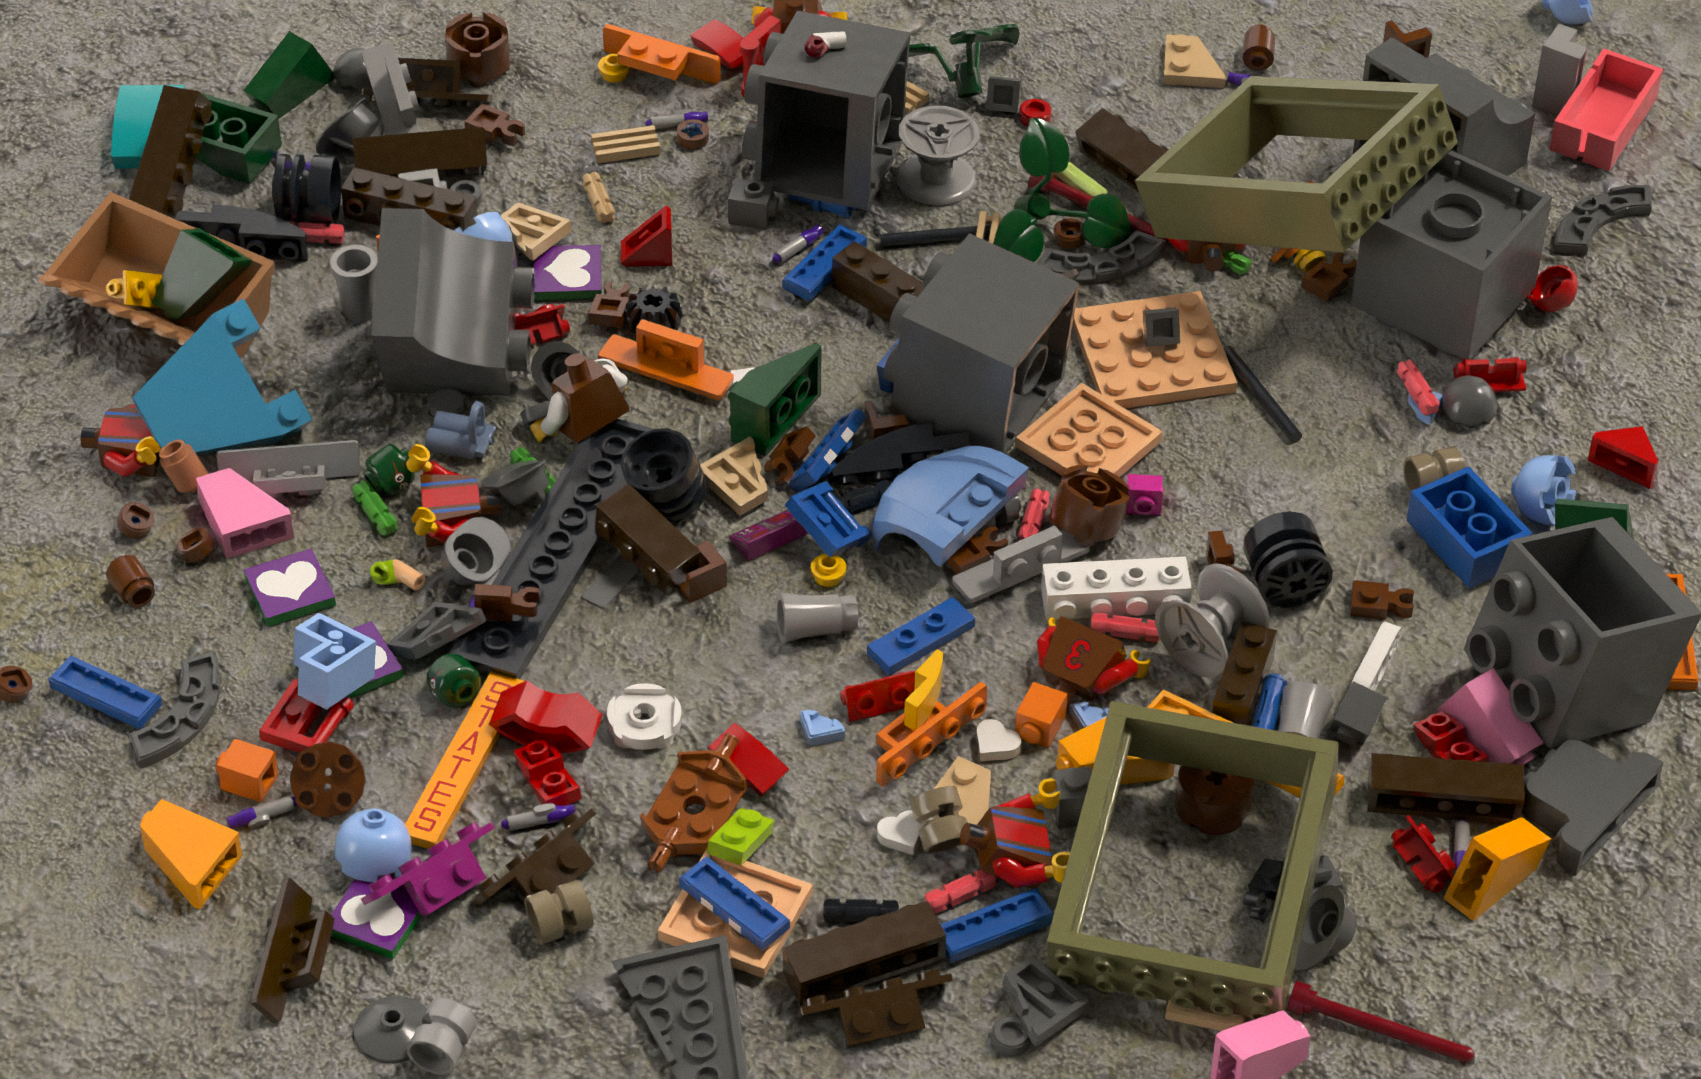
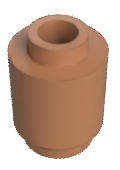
[159,439,208,493]

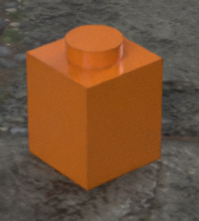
[1015,682,1068,748]
[216,739,279,802]

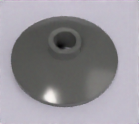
[354,996,427,1063]

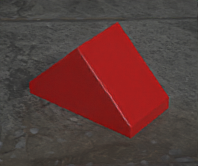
[621,205,673,267]
[1587,426,1659,489]

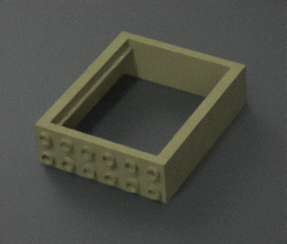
[1135,76,1458,253]
[1047,701,1338,1020]

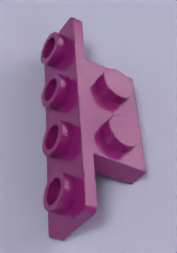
[361,821,495,917]

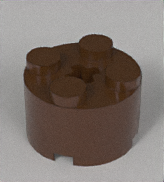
[445,12,510,87]
[1049,465,1130,546]
[1175,766,1254,835]

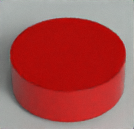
[1019,99,1051,127]

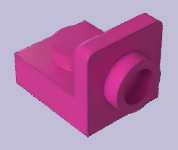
[1126,474,1163,516]

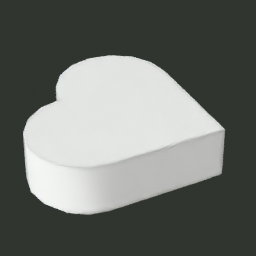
[976,719,1021,761]
[877,810,923,855]

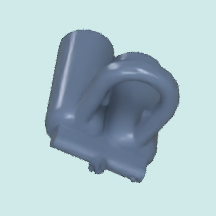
[425,401,496,460]

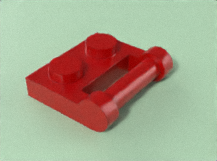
[740,15,781,97]
[259,679,354,753]

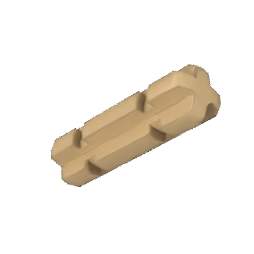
[582,172,615,224]

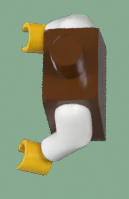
[530,353,630,443]

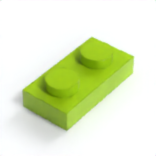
[707,808,775,866]

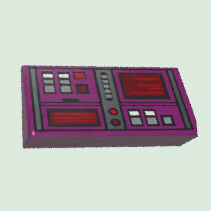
[729,509,808,561]

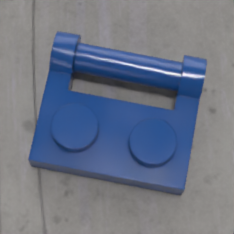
[785,482,872,558]

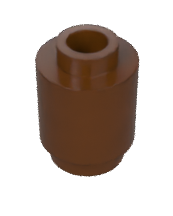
[1242,24,1275,70]
[106,555,155,608]

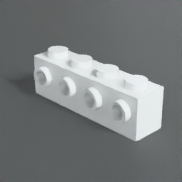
[1041,557,1192,620]

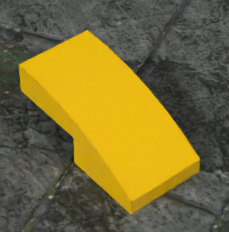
[904,649,943,731]

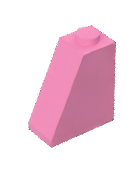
[196,468,294,559]
[1437,668,1543,766]
[1210,1010,1311,1079]

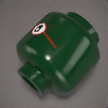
[363,444,415,496]
[426,653,481,708]

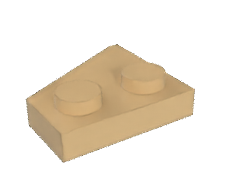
[1163,34,1225,88]
[500,203,572,260]
[700,437,768,516]
[934,756,991,825]

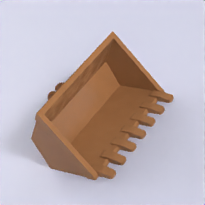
[37,192,275,357]

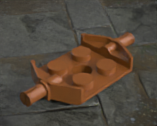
[640,733,747,872]

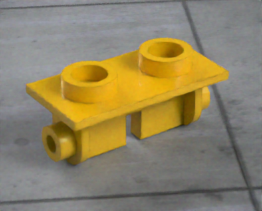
[106,270,162,309]

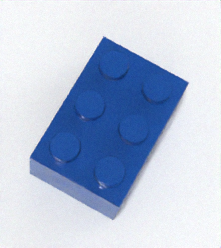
[1406,466,1533,588]

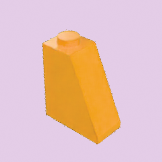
[1056,704,1175,785]
[140,799,242,910]
[1443,817,1551,921]

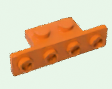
[603,24,721,84]
[598,319,734,400]
[876,682,987,787]

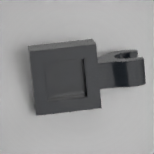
[1243,858,1284,921]

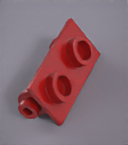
[515,304,570,346]
[1452,357,1527,392]
[840,671,915,722]
[1391,815,1457,893]

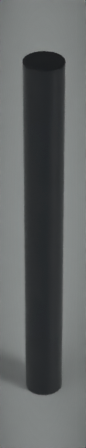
[879,225,991,247]
[1224,346,1302,443]

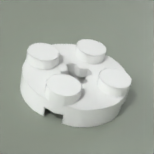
[607,684,682,750]

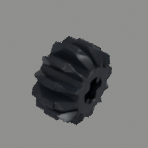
[625,285,682,333]

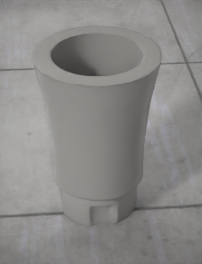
[330,245,378,323]
[776,592,858,643]
[1278,681,1333,738]

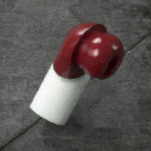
[804,31,846,58]

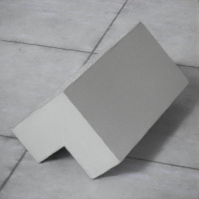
[1532,24,1588,116]

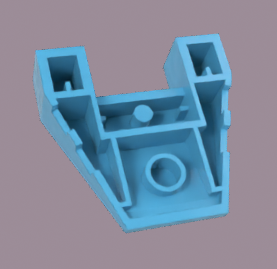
[132,298,313,456]

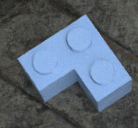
[293,613,376,710]

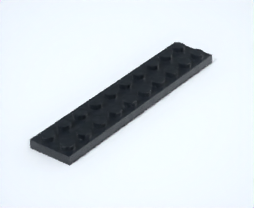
[449,418,653,679]

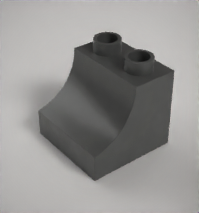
[1353,37,1535,176]
[371,208,535,396]

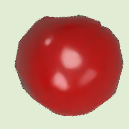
[1526,265,1578,313]

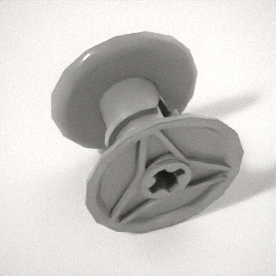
[896,106,979,205]
[1155,563,1270,678]

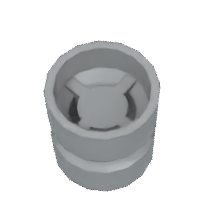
[406,998,477,1075]

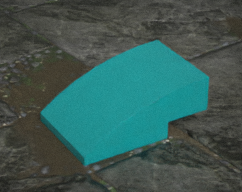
[111,85,186,169]

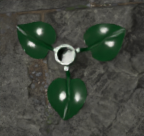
[909,24,1020,98]
[993,118,1131,262]

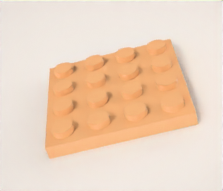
[1072,291,1237,409]

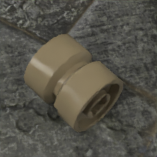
[1403,446,1466,494]
[909,786,968,853]
[525,880,594,945]

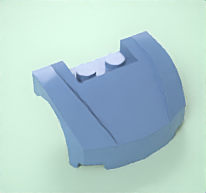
[871,446,1029,567]

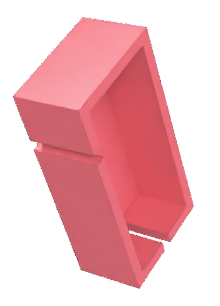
[1549,48,1663,171]

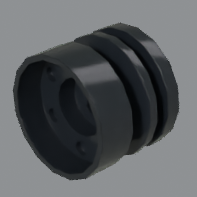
[272,154,342,224]
[621,428,708,522]
[1243,511,1333,608]

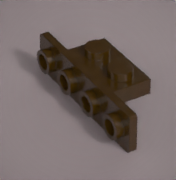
[361,58,492,107]
[472,807,598,907]
[250,878,335,1023]
[795,969,953,1047]

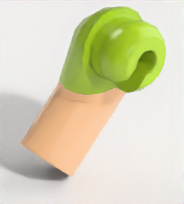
[370,559,426,591]

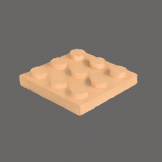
[1015,383,1163,477]
[658,849,813,978]

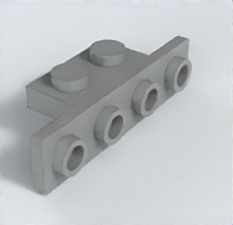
[362,42,420,135]
[217,440,361,498]
[952,526,1090,603]

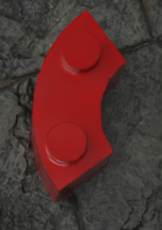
[489,680,603,753]

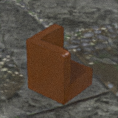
[1383,20,1432,58]
[864,401,908,442]
[677,540,727,603]

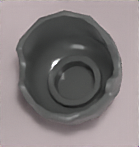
[333,48,372,94]
[1442,375,1498,428]

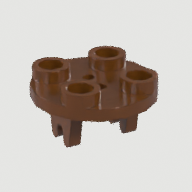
[290,742,366,818]

